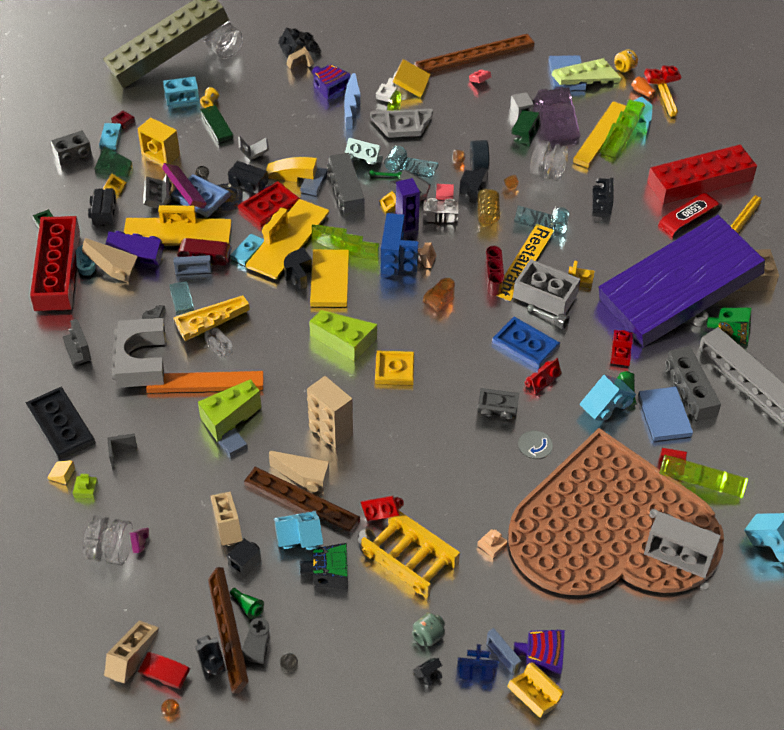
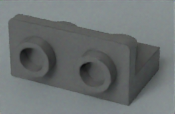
[63,319,92,365]

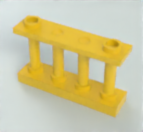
[361,510,460,598]

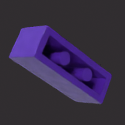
[395,178,420,234]
[105,231,164,266]

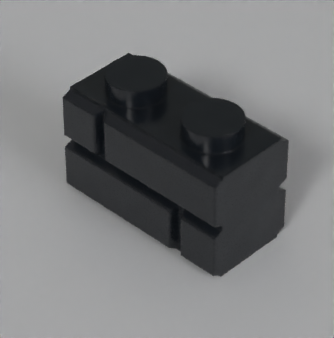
[228,160,269,193]
[88,188,117,226]

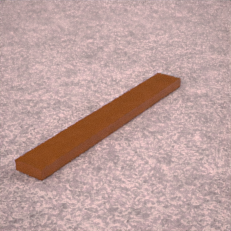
[415,34,535,74]

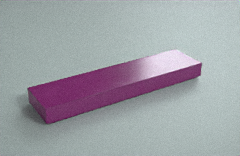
[162,163,207,208]

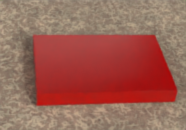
[238,181,300,227]

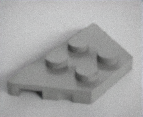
[370,108,433,138]

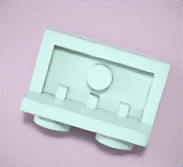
[345,138,383,165]

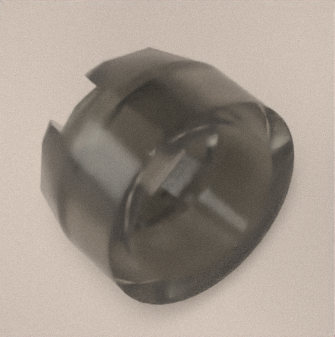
[195,166,210,180]
[280,653,298,673]

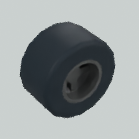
[470,140,490,171]

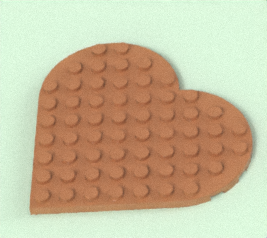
[508,428,724,595]

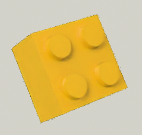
[137,118,180,164]

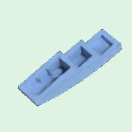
[344,73,360,130]

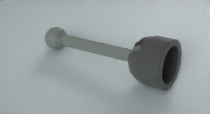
[527,304,570,330]

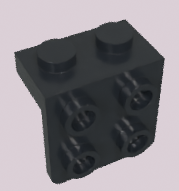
[278,27,322,59]

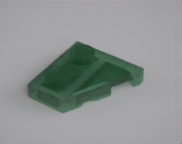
[94,147,133,177]

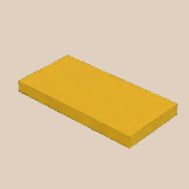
[310,249,349,307]

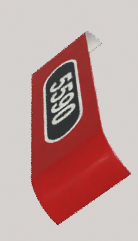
[658,193,722,237]

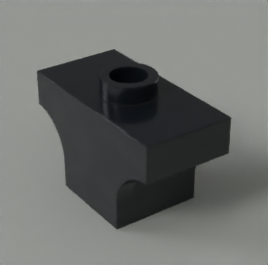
[459,167,487,203]

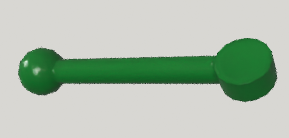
[369,170,402,179]

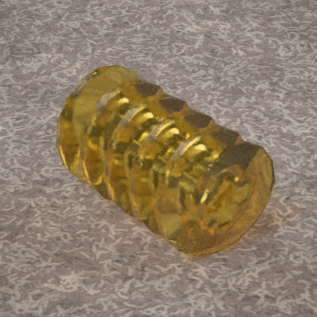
[478,189,500,226]

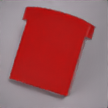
[659,448,687,476]

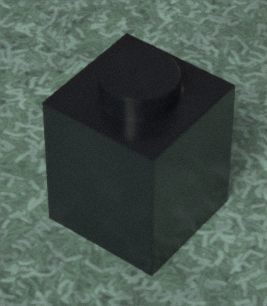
[227,538,261,577]

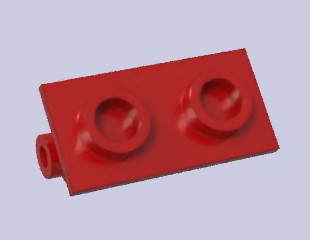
[524,358,562,394]
[360,496,404,521]

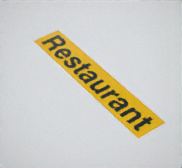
[498,224,554,301]

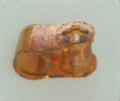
[422,278,455,312]

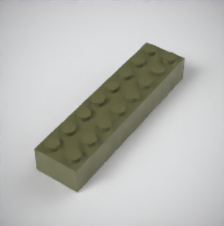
[103,0,229,89]

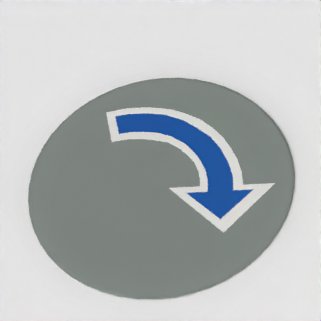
[518,430,553,459]

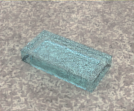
[169,281,194,315]

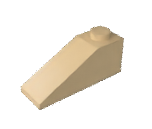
[82,238,137,283]
[269,451,329,493]
[210,491,242,545]
[104,620,159,683]

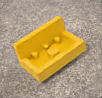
[507,662,564,717]

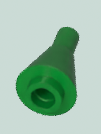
[617,371,637,407]
[230,588,264,619]

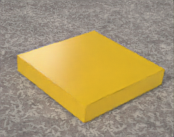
[392,59,431,97]
[375,351,414,385]

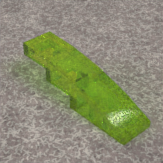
[600,100,645,157]
[311,224,380,261]
[659,455,748,498]

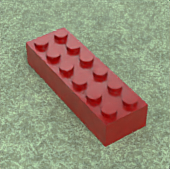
[647,144,757,205]
[30,216,80,311]

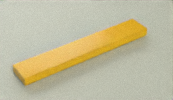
[573,101,626,168]

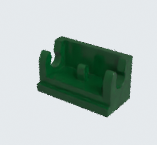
[511,111,541,146]

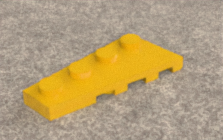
[173,295,250,341]

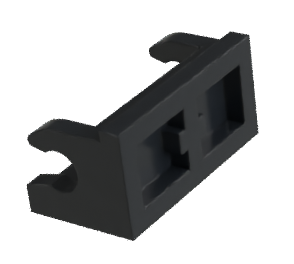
[592,178,614,214]

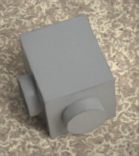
[510,92,534,119]

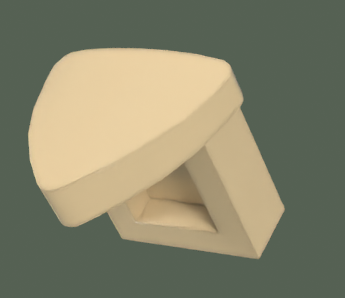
[286,47,314,69]

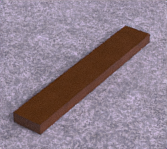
[244,466,360,536]
[208,567,249,694]

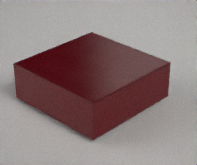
[111,110,135,129]

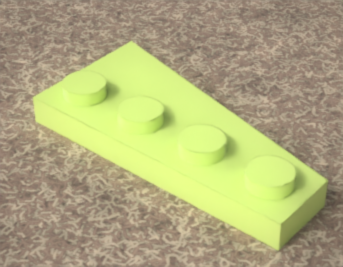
[551,58,621,85]

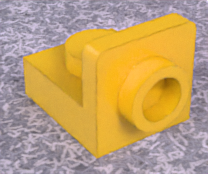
[568,260,595,289]

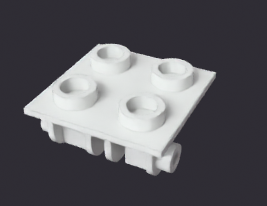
[423,198,458,223]

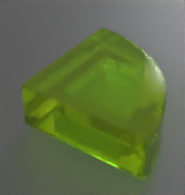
[387,90,401,111]

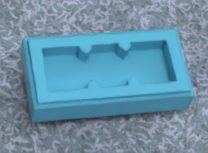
[99,123,122,150]
[230,234,264,266]

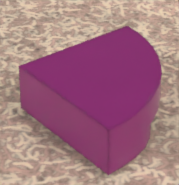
[130,527,149,553]

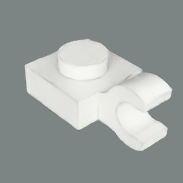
[376,77,397,102]

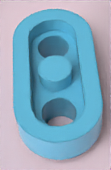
[76,245,96,275]

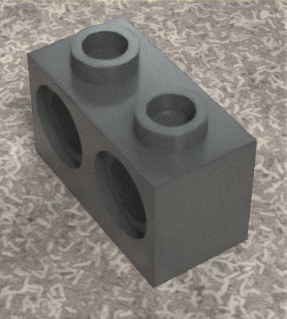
[51,130,92,165]

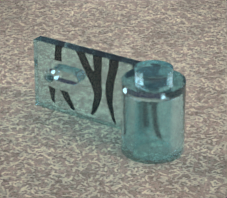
[384,146,439,178]
[514,206,570,234]

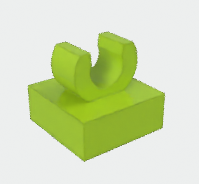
[73,474,98,499]

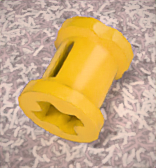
[200,88,219,108]

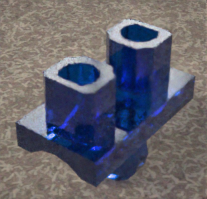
[457,644,499,682]

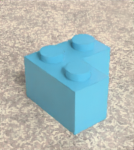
[579,375,637,422]
[274,511,323,550]
[744,513,784,562]

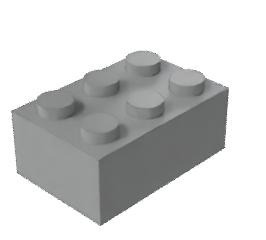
[513,259,580,315]
[644,512,721,578]

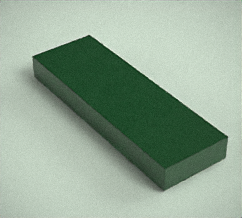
[200,105,234,143]

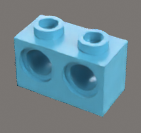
[163,76,199,106]

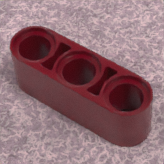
[177,238,232,266]
[485,246,504,296]

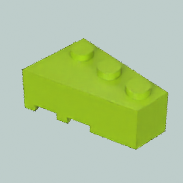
[309,310,377,362]
[198,379,262,442]

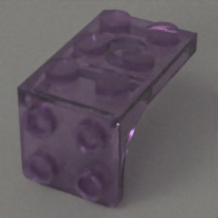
[533,87,581,143]

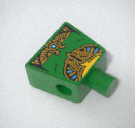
[707,308,752,346]

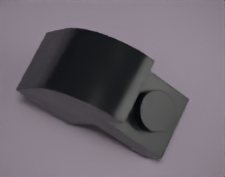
[284,247,312,290]

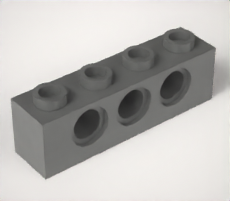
[665,346,721,421]

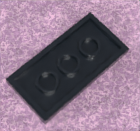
[25,386,96,460]

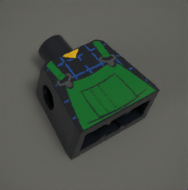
[300,543,348,589]

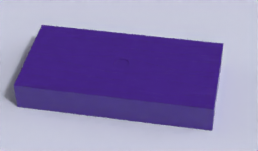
[598,215,765,347]

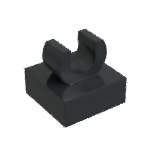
[413,658,443,685]

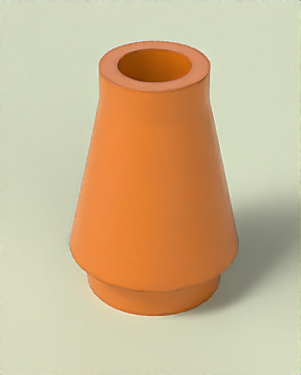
[631,76,656,98]

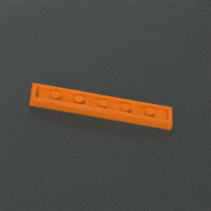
[146,371,264,393]

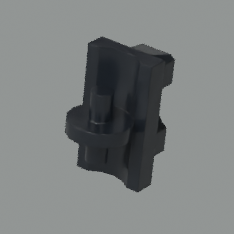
[195,635,226,679]

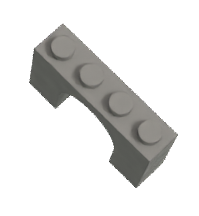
[111,318,166,388]

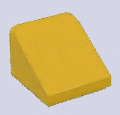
[103,174,127,195]
[379,191,396,213]
[47,461,75,485]

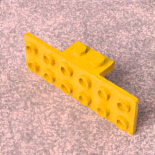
[246,199,329,279]
[124,205,231,246]

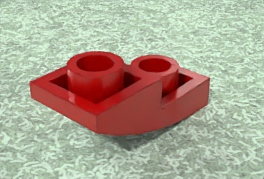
[644,65,682,84]
[611,330,633,366]
[137,652,190,689]

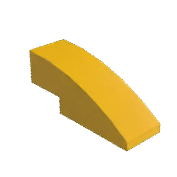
[266,157,317,182]

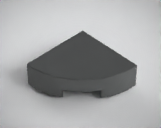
[142,305,166,319]

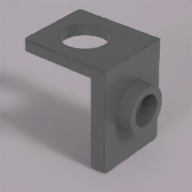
[238,137,269,160]
[107,433,137,468]

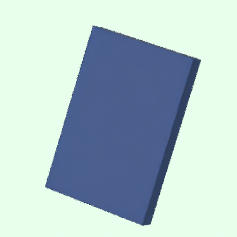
[492,317,560,369]

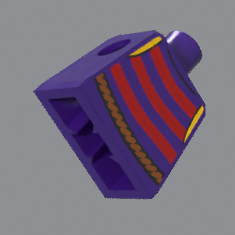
[312,64,350,100]
[513,630,565,679]

